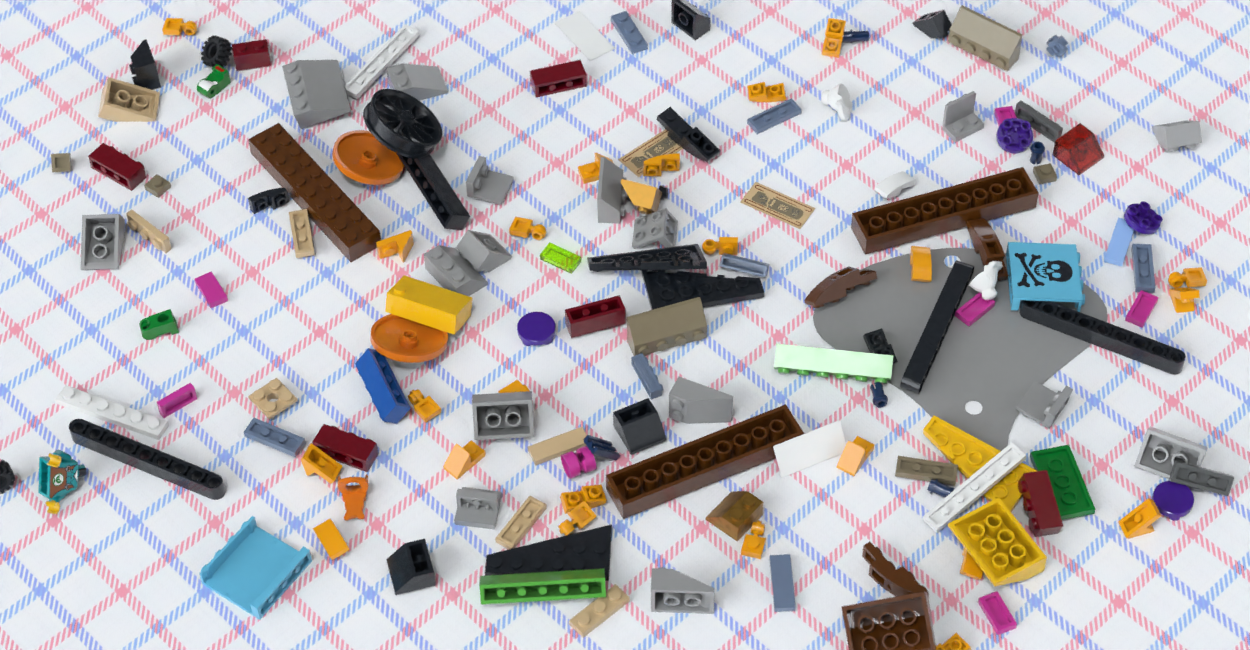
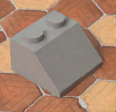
[1152,120,1202,151]
[456,230,513,272]

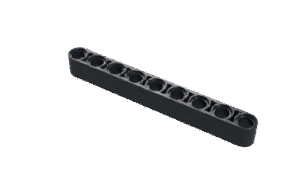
[900,260,974,394]
[1020,300,1186,375]
[69,419,225,500]

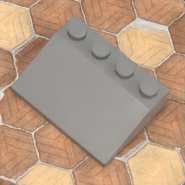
[282,60,351,129]

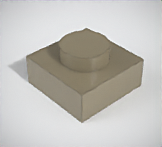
[51,153,72,172]
[1033,163,1057,185]
[144,174,171,198]

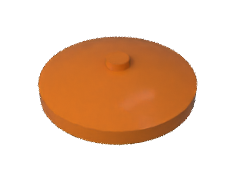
[332,130,404,185]
[370,314,448,363]

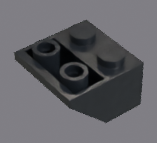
[613,398,666,455]
[386,539,436,595]

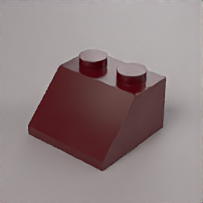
[232,39,271,71]

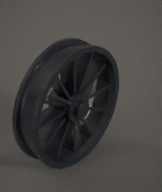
[363,89,442,159]

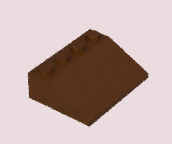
[841,592,936,650]

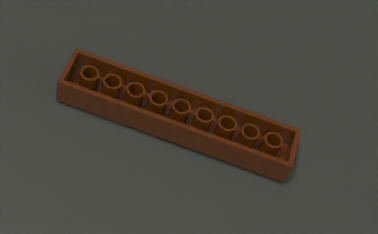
[248,123,381,262]
[851,167,1039,254]
[606,404,804,519]

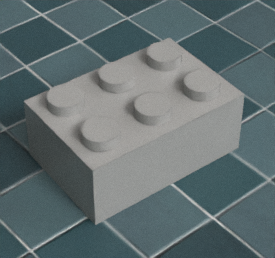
[472,391,534,440]

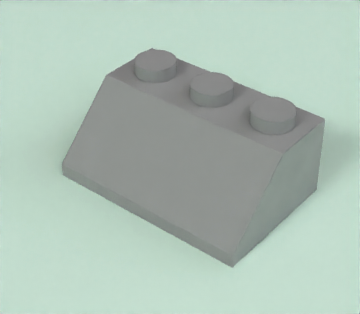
[597,157,627,224]
[424,245,488,296]
[1134,426,1208,487]

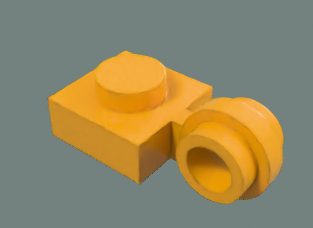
[162,18,197,36]
[509,216,546,240]
[702,237,738,255]
[1168,267,1207,288]
[408,389,441,423]
[558,500,597,536]
[741,520,766,559]

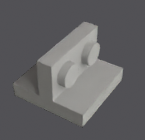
[454,487,502,530]

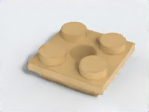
[248,378,298,420]

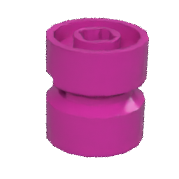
[561,446,597,479]

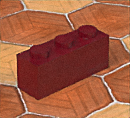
[530,60,587,98]
[88,143,146,191]
[565,295,626,338]
[312,424,378,472]
[1018,470,1063,537]

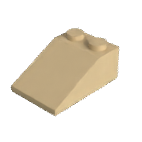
[98,77,160,122]

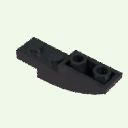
[656,107,721,162]

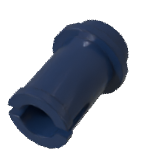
[1030,142,1045,165]
[870,382,888,408]
[927,479,955,498]

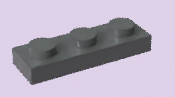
[1015,100,1063,144]
[1169,461,1234,496]

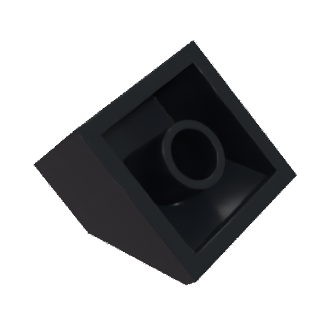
[671,0,710,40]
[129,39,161,90]

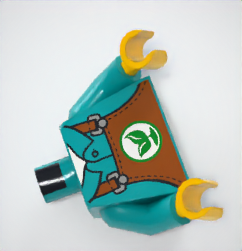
[38,449,86,514]

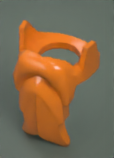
[338,475,368,520]

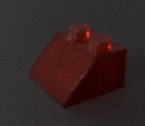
[1053,123,1104,175]

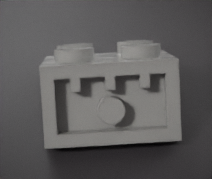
[942,91,984,142]
[466,156,514,205]
[632,208,678,249]
[1016,381,1073,429]

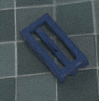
[583,435,620,460]

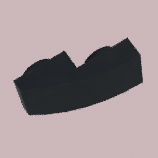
[248,188,289,214]
[863,328,898,364]

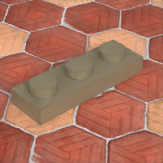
[895,456,958,485]

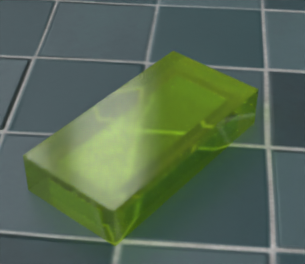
[540,242,582,274]

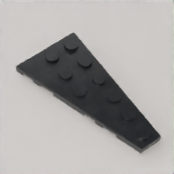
[587,244,707,272]
[641,270,764,310]
[485,524,612,581]

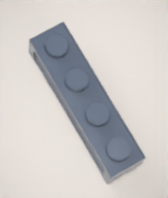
[720,253,769,277]
[631,353,663,400]

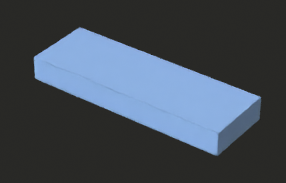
[1104,217,1134,267]

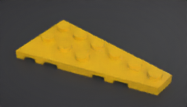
[923,415,1037,512]

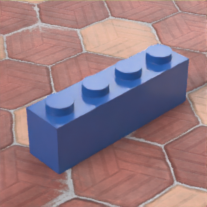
[355,348,411,424]

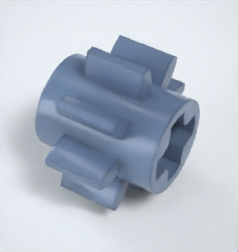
[1046,35,1068,57]

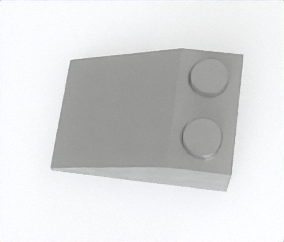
[386,63,448,101]
[81,214,125,270]
[669,377,733,424]
[651,567,714,614]

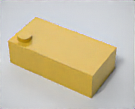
[385,275,472,335]

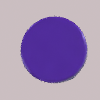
[996,118,1033,154]
[1124,201,1163,234]
[517,312,556,346]
[1152,481,1194,521]

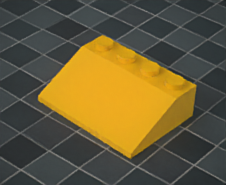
[948,498,1047,587]

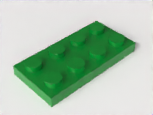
[1030,445,1096,520]

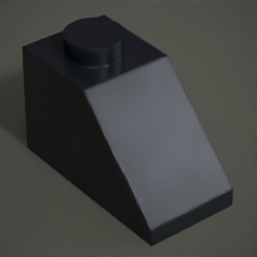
[912,10,952,39]

